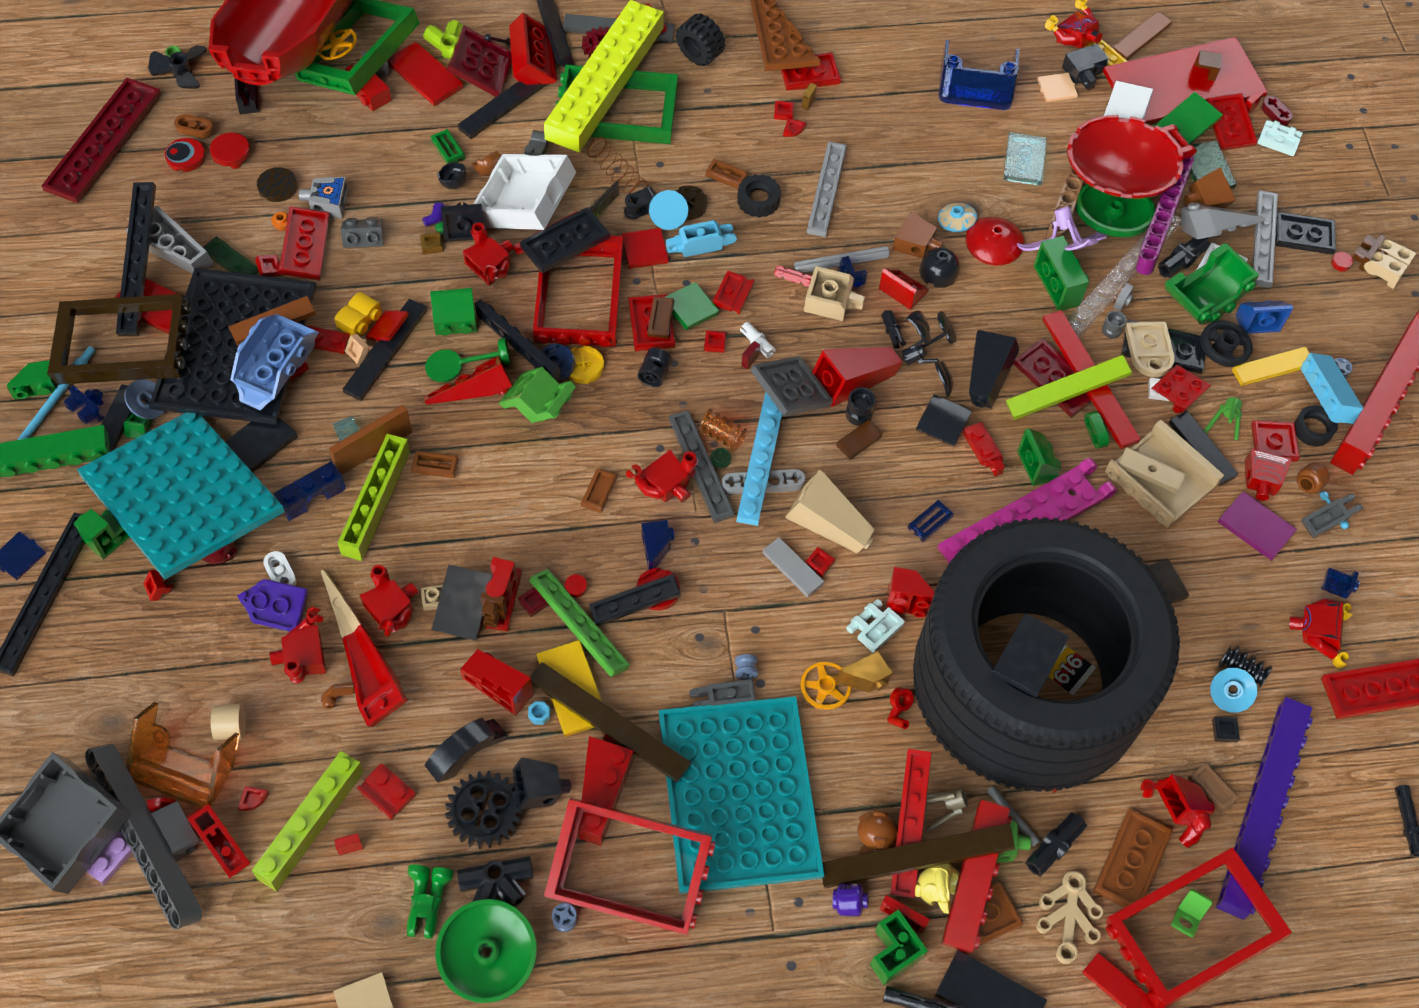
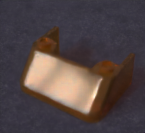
[126,702,240,807]

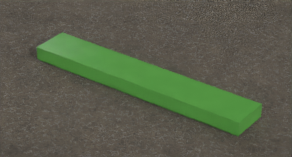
[529,569,630,677]

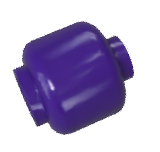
[833,884,869,917]

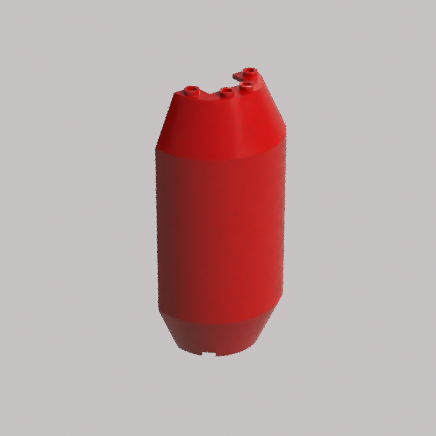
[208,0,353,85]

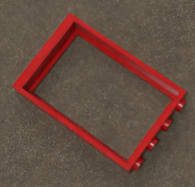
[533,235,623,347]
[544,798,716,935]
[1105,847,1292,1008]

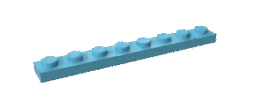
[736,392,782,526]

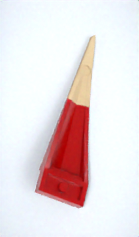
[321,570,408,727]

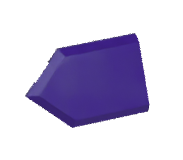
[237,579,308,632]

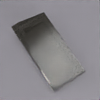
[588,181,619,217]

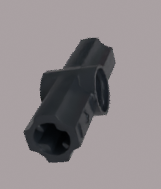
[1157,238,1210,278]
[1025,812,1087,877]

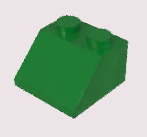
[430,288,477,336]
[1017,428,1061,486]

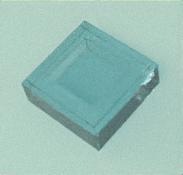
[332,416,359,441]

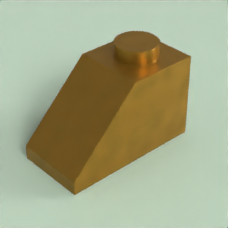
[836,652,893,693]

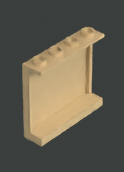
[1105,420,1224,528]

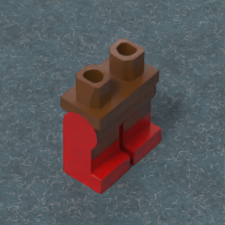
[480,557,518,628]

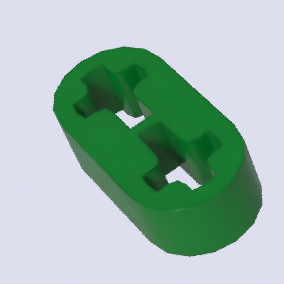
[1084,411,1109,449]

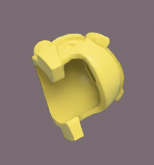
[915,863,959,914]

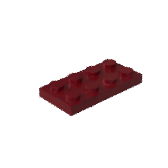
[1013,339,1092,418]

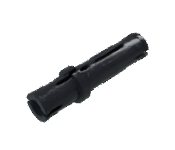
[1394,785,1419,857]
[883,986,960,1008]

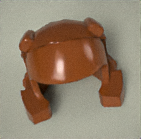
[858,810,898,855]

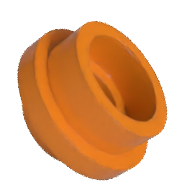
[271,212,288,231]

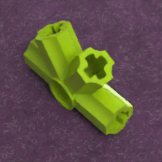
[423,20,463,59]

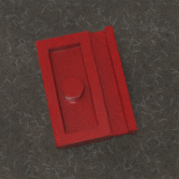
[712,270,754,315]
[357,763,416,820]

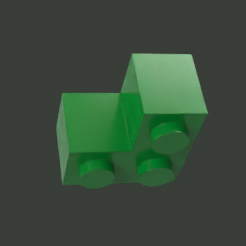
[73,509,130,560]
[870,909,928,986]

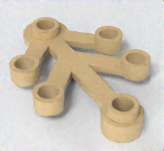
[1036,871,1103,964]

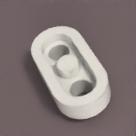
[263,551,297,586]

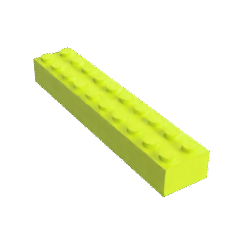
[544,0,664,152]

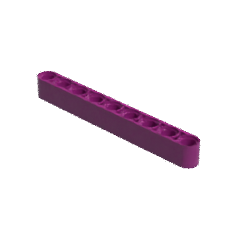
[1136,156,1194,275]

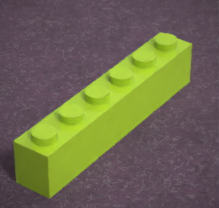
[338,434,410,561]
[251,751,364,891]

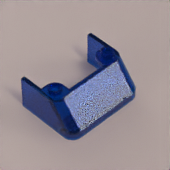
[938,40,1020,110]

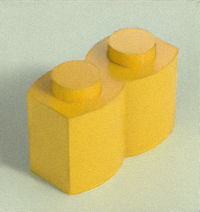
[334,292,382,336]

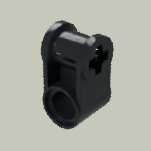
[624,187,657,220]

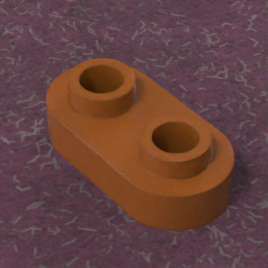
[174,114,214,138]

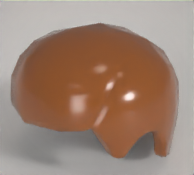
[471,151,501,176]

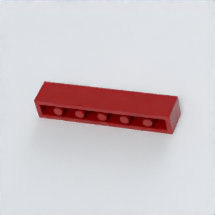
[941,800,1012,953]

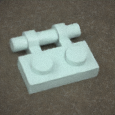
[1257,120,1303,156]
[846,599,905,653]

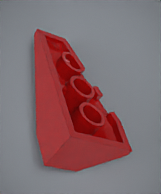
[424,356,512,405]

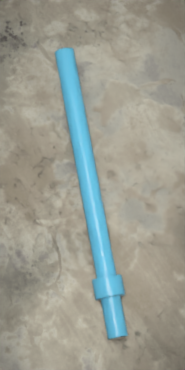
[17,346,96,440]

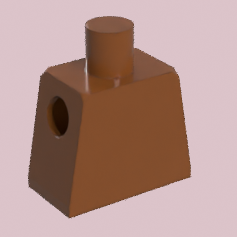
[1184,167,1235,208]
[892,212,943,258]

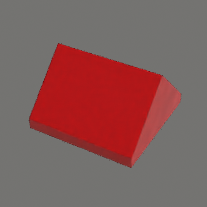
[879,268,929,310]

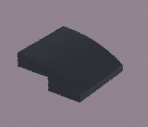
[916,394,972,447]

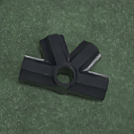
[457,856,534,907]

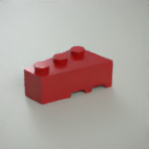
[460,649,533,716]

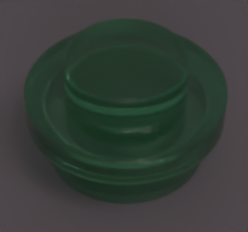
[710,448,731,468]

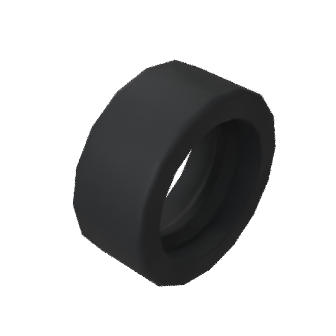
[1294,405,1338,447]

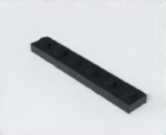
[474,299,562,383]

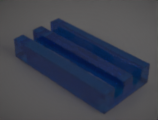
[908,500,954,542]

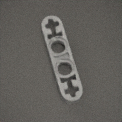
[722,469,805,495]

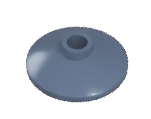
[124,379,165,419]

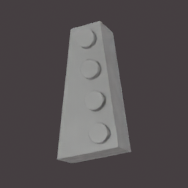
[126,205,215,274]

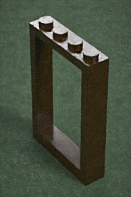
[47,294,192,385]

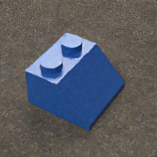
[1235,300,1293,334]

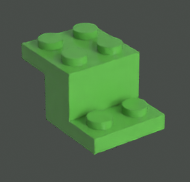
[499,367,576,423]

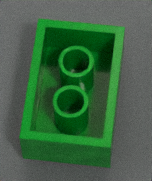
[1033,236,1089,311]

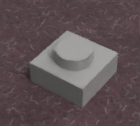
[1113,283,1134,311]

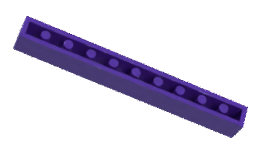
[1216,697,1313,920]

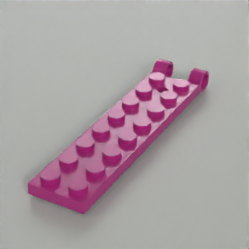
[937,457,1117,563]

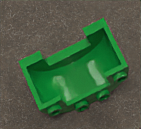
[1165,243,1259,325]

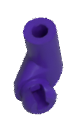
[422,202,445,227]

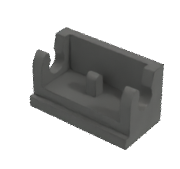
[152,801,199,862]

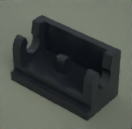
[234,78,259,114]

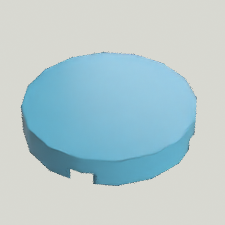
[649,190,688,230]

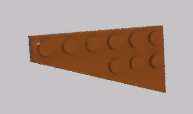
[749,0,820,71]

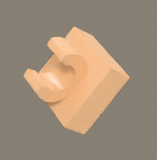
[345,334,373,364]

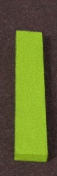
[1006,355,1132,420]

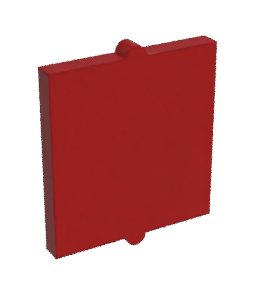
[366,310,409,342]

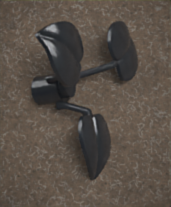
[902,311,956,398]

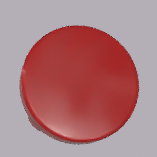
[210,132,251,169]

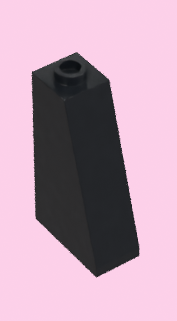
[969,330,1019,409]

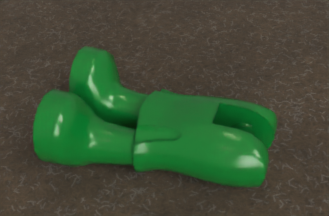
[407,864,454,939]

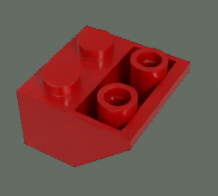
[885,567,935,618]

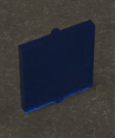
[0,531,46,580]

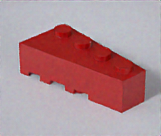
[578,736,634,846]

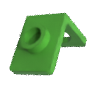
[1171,888,1213,938]

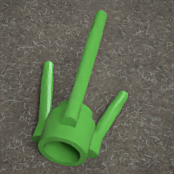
[1204,397,1243,440]

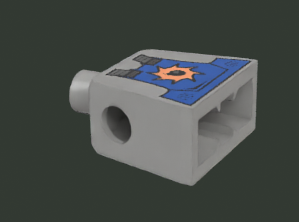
[299,177,348,219]

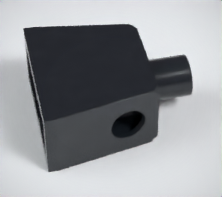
[513,757,571,810]

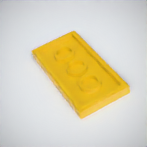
[536,640,602,737]

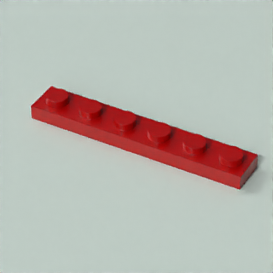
[890,749,932,898]

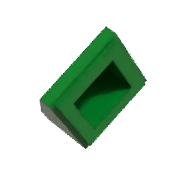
[123,413,153,438]

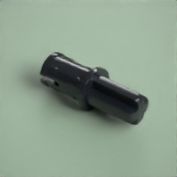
[881,310,906,349]

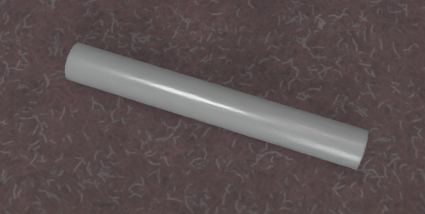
[987,786,1041,847]

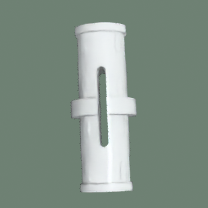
[740,322,776,358]

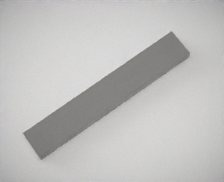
[807,141,847,237]
[1252,190,1278,288]

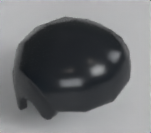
[437,162,467,190]

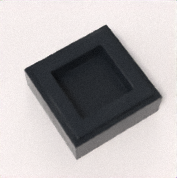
[1212,717,1240,742]

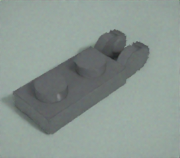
[1301,493,1363,539]
[689,679,756,707]

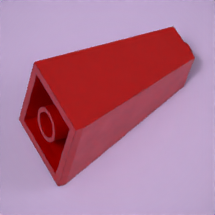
[812,347,903,407]

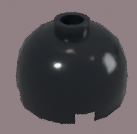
[919,247,960,288]

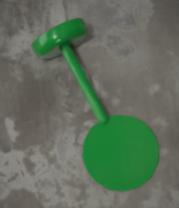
[425,338,512,383]

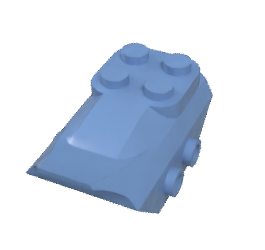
[230,314,319,410]

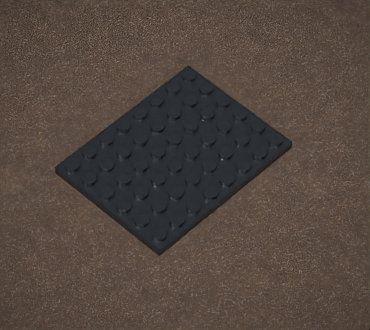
[149,268,317,425]

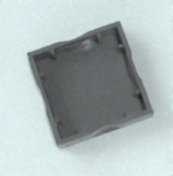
[0,752,132,894]

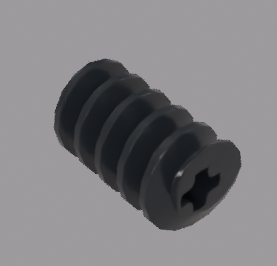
[1218,645,1272,689]

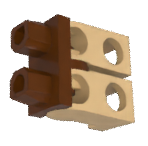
[1352,234,1416,289]

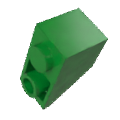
[7,360,57,399]

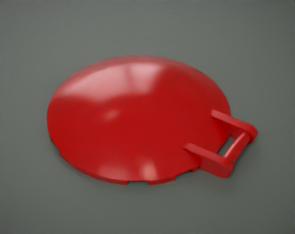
[1067,115,1197,198]

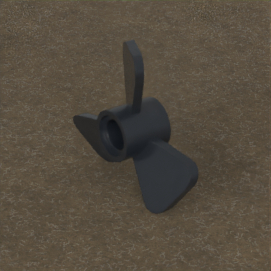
[148,45,207,89]

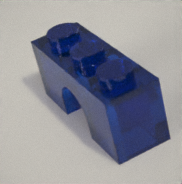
[274,461,346,521]

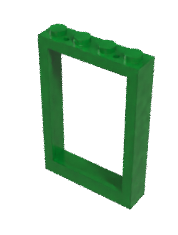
[295,0,420,95]
[556,65,678,144]

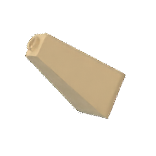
[785,470,875,553]

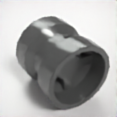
[1102,311,1127,339]

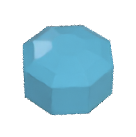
[528,701,551,725]

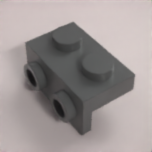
[341,217,384,248]

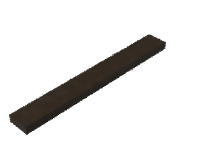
[530,662,691,783]
[822,823,1016,889]

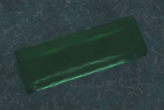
[203,236,259,275]

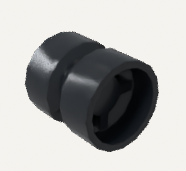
[637,348,672,387]
[846,387,876,426]

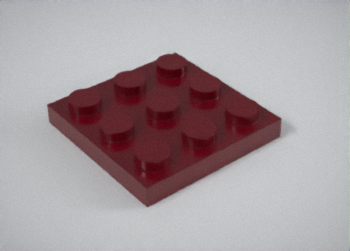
[447,25,512,97]

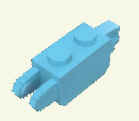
[666,220,737,257]

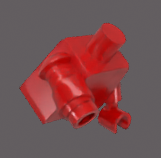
[463,223,514,286]
[626,450,698,502]
[360,565,418,637]
[269,607,326,683]
[1140,774,1215,848]

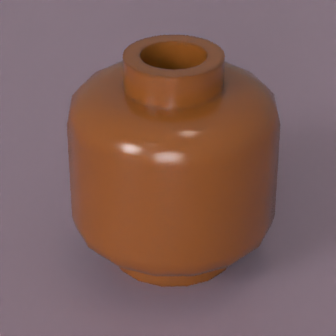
[1296,463,1329,494]

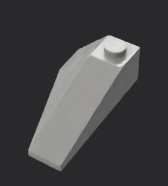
[1181,203,1264,239]

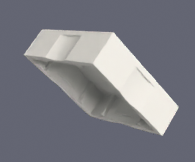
[473,154,576,230]

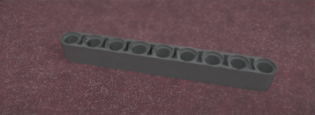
[85,744,202,929]

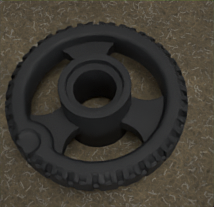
[1200,320,1253,367]

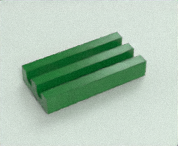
[431,129,465,164]

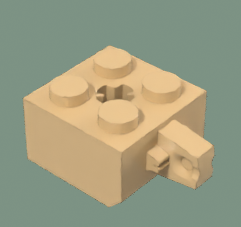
[804,266,865,321]

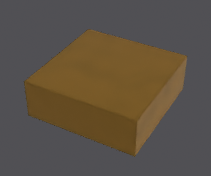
[802,83,817,111]
[420,232,443,255]

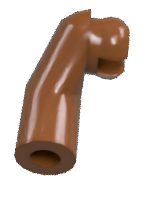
[321,683,354,709]

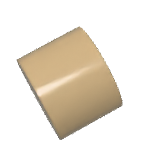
[211,704,246,741]

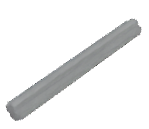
[794,246,890,272]

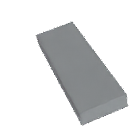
[763,538,824,598]

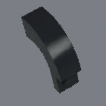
[424,718,508,783]

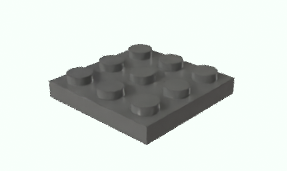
[750,356,833,416]

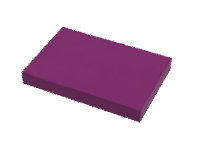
[1218,492,1297,561]

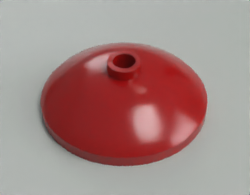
[965,217,1025,266]

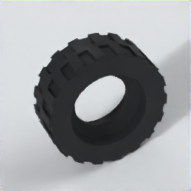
[737,174,781,218]

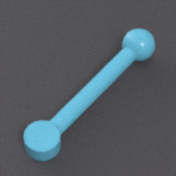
[1320,491,1349,529]

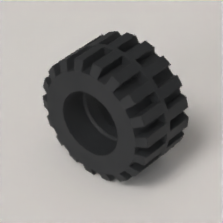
[676,13,726,66]

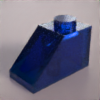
[641,520,674,570]

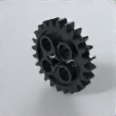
[445,771,524,849]

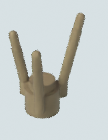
[926,788,968,832]

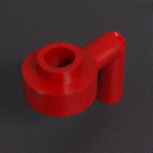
[887,687,914,729]

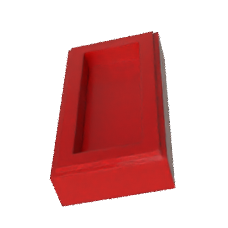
[879,895,930,933]

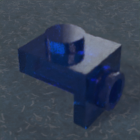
[837,256,867,287]
[1321,568,1360,599]

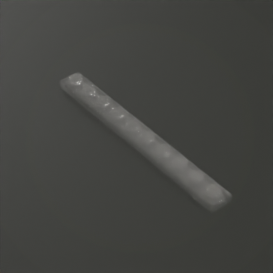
[1067,215,1181,338]

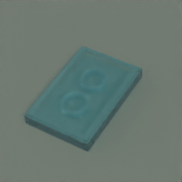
[1003,132,1046,185]

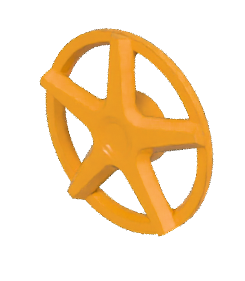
[318,28,357,60]
[800,662,851,710]

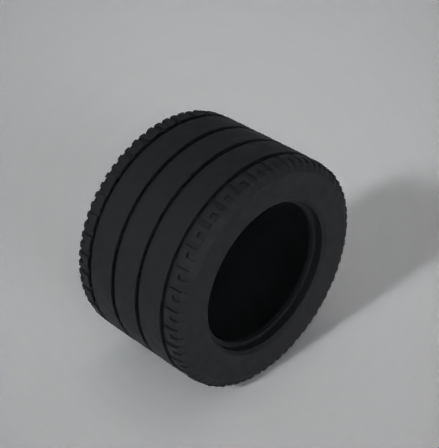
[913,517,1180,792]

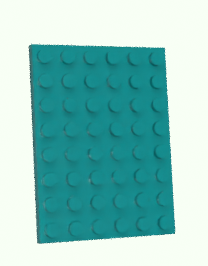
[77,413,284,580]
[659,696,824,894]

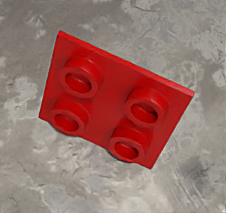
[1151,365,1211,413]

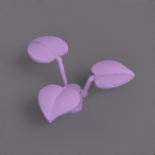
[1017,207,1107,251]

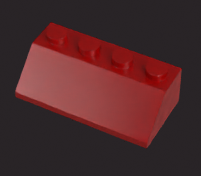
[509,12,557,85]

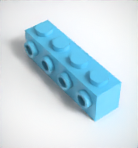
[1300,353,1363,424]

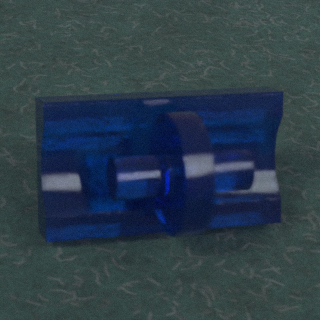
[63,385,104,424]

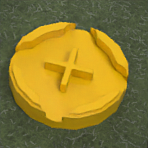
[568,346,604,384]

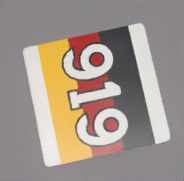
[1048,645,1096,695]

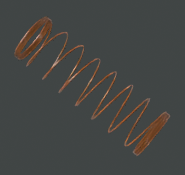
[587,137,649,200]

